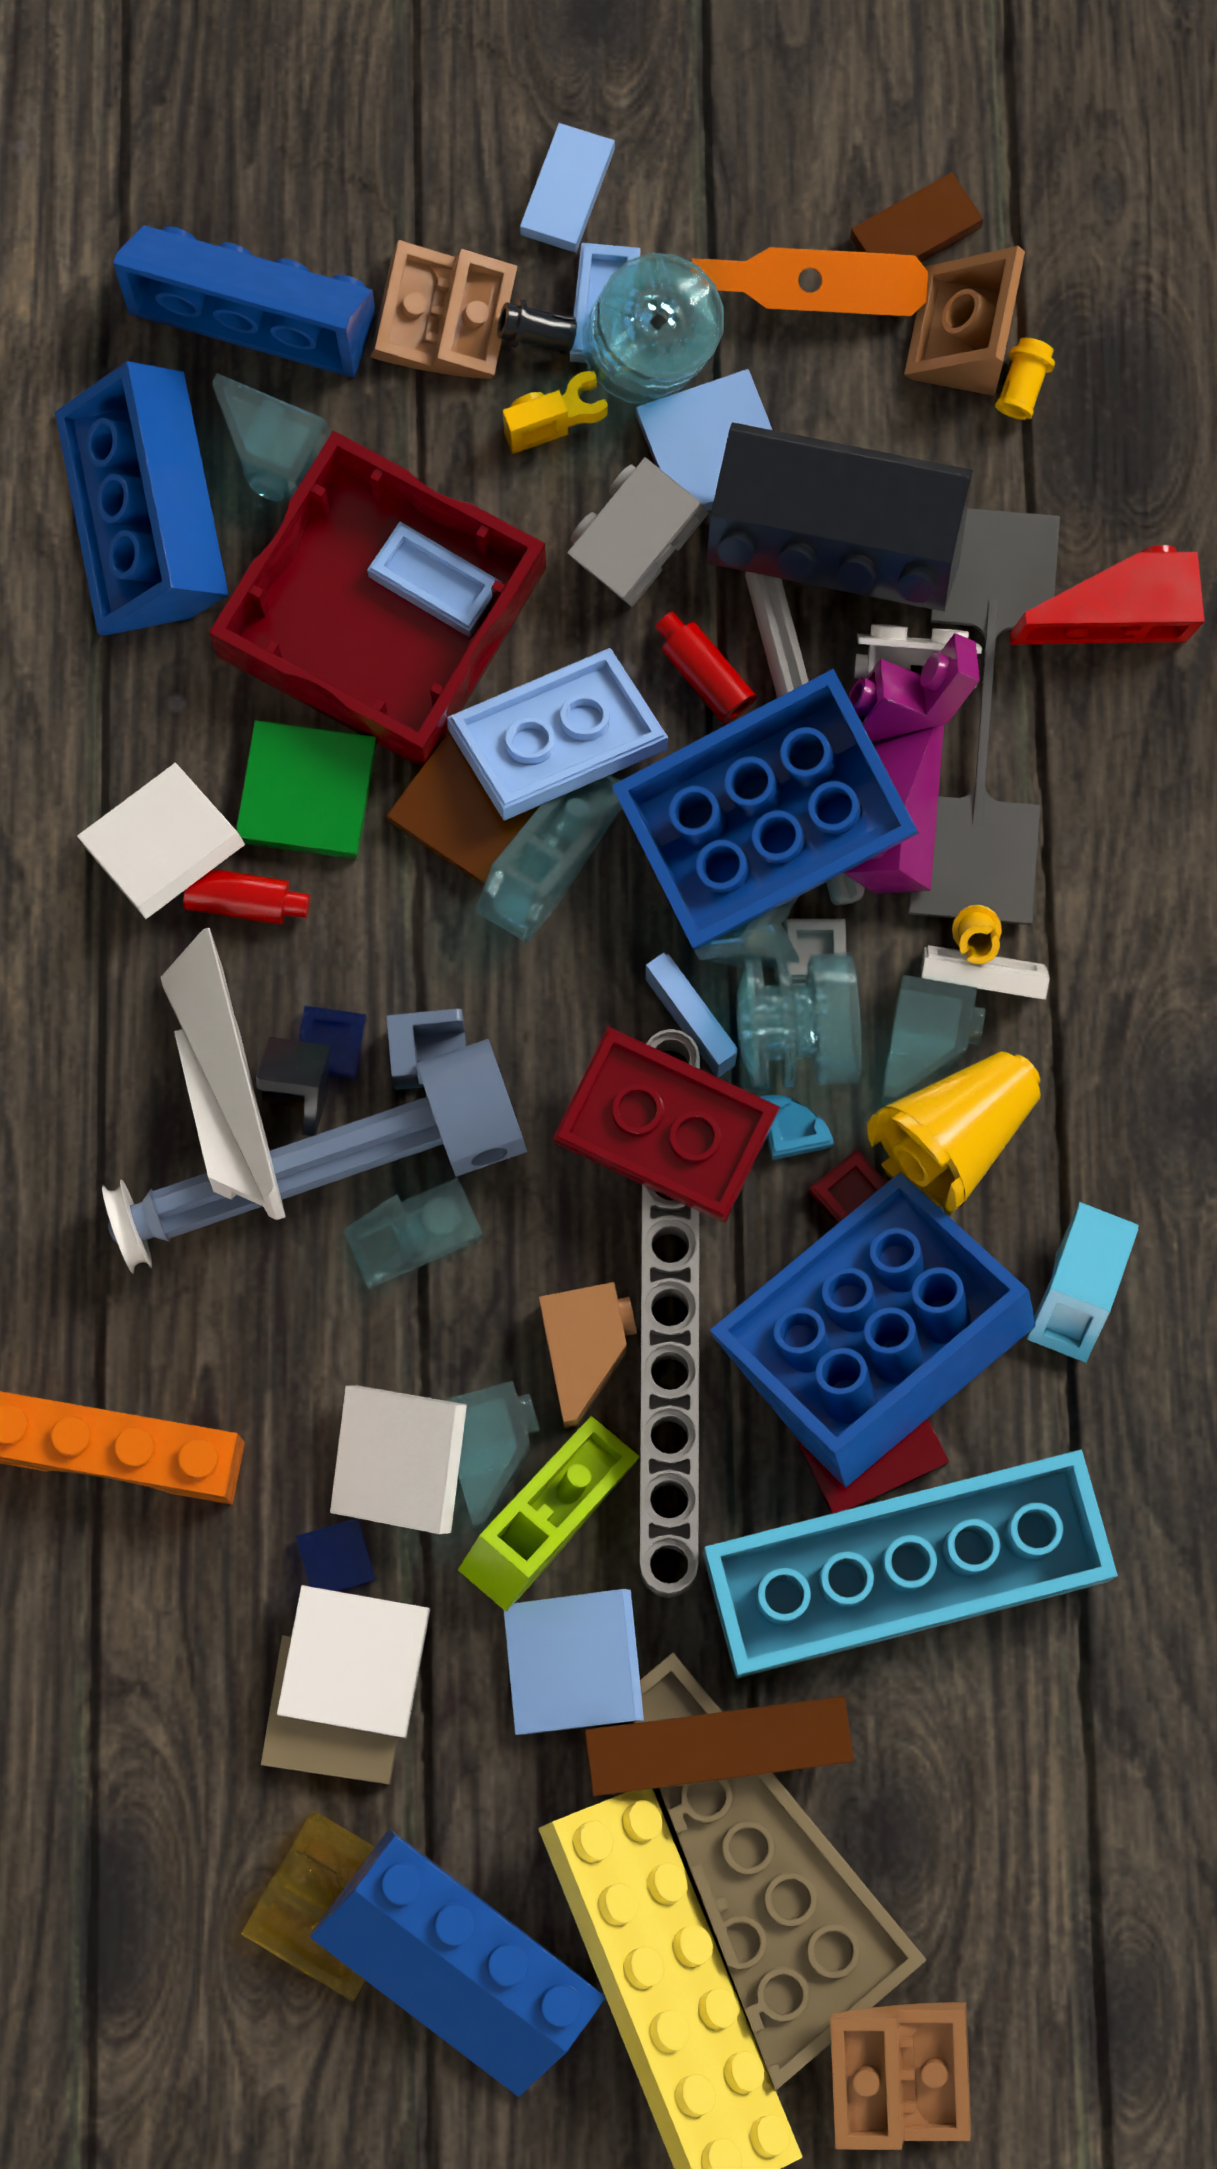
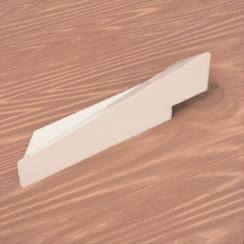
[161,928,286,1220]

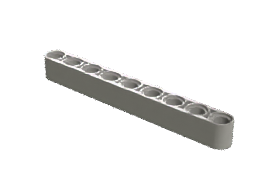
[640,1029,700,1598]

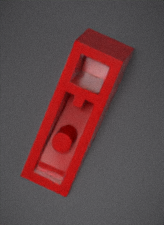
[1009,545,1205,645]

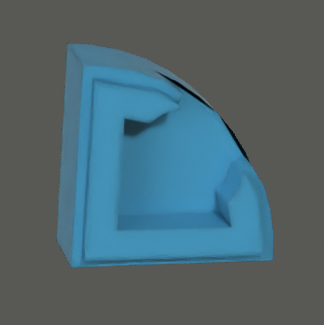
[759,1095,834,1160]

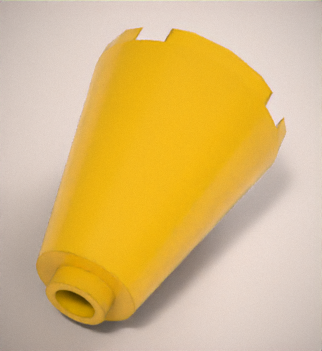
[867,1052,1041,1216]

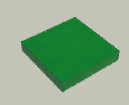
[236,720,377,860]

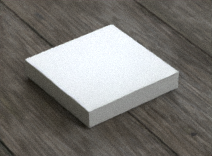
[77,762,245,919]
[330,1386,467,1534]
[277,1585,430,1738]

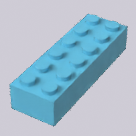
[703,1449,1118,1679]

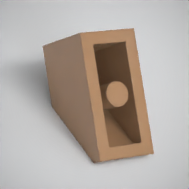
[539,1282,637,1430]

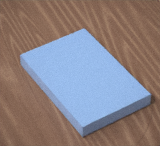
[447,648,668,821]

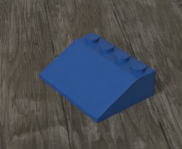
[612,669,919,950]
[710,1172,1036,1488]

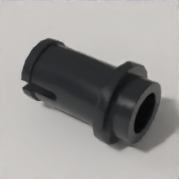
[497,299,577,355]

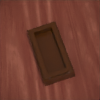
[850,172,983,262]

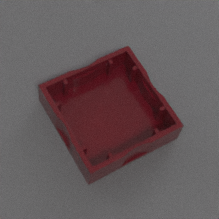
[209,430,546,768]

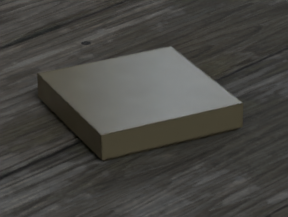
[261,1635,398,1785]

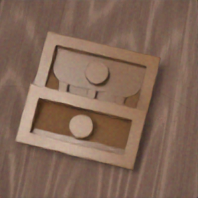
[370,240,517,379]
[830,2002,972,2150]

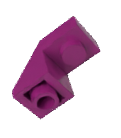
[848,633,980,742]

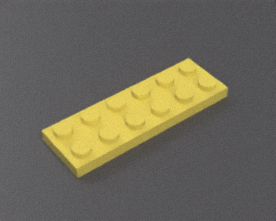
[538,1789,802,2169]

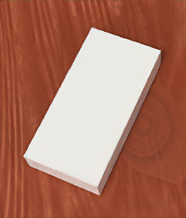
[921,945,1049,1000]

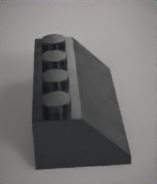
[707,422,973,612]

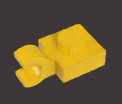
[502,371,608,454]

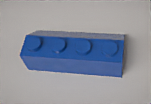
[113,225,376,378]
[55,361,229,635]
[309,1828,606,2097]

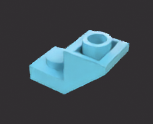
[1027,1202,1139,1363]

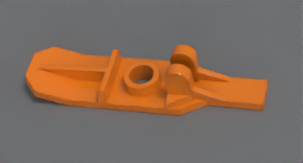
[689,247,928,316]

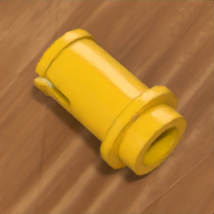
[995,338,1055,420]
[952,905,1002,965]

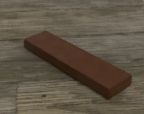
[585,1696,854,1796]

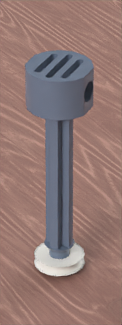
[102,1039,527,1274]

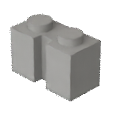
[567,457,709,607]

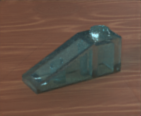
[475,774,622,943]

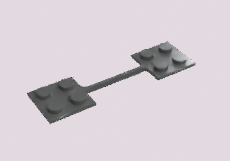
[908,508,1060,925]

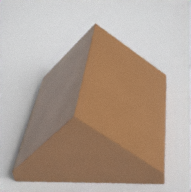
[904,246,1025,396]

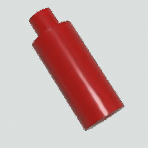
[655,612,757,725]
[183,869,311,925]

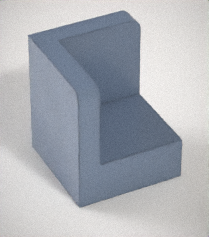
[386,1009,466,1090]

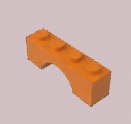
[0,1391,245,1505]

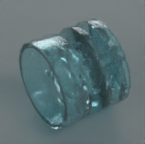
[582,253,724,404]
[736,952,861,1091]

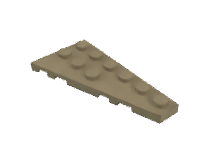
[633,1653,926,2091]

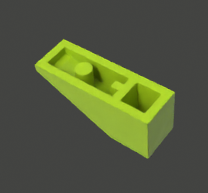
[458,1416,640,1612]

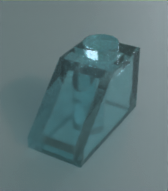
[212,373,330,502]
[879,975,985,1109]
[443,1381,539,1532]

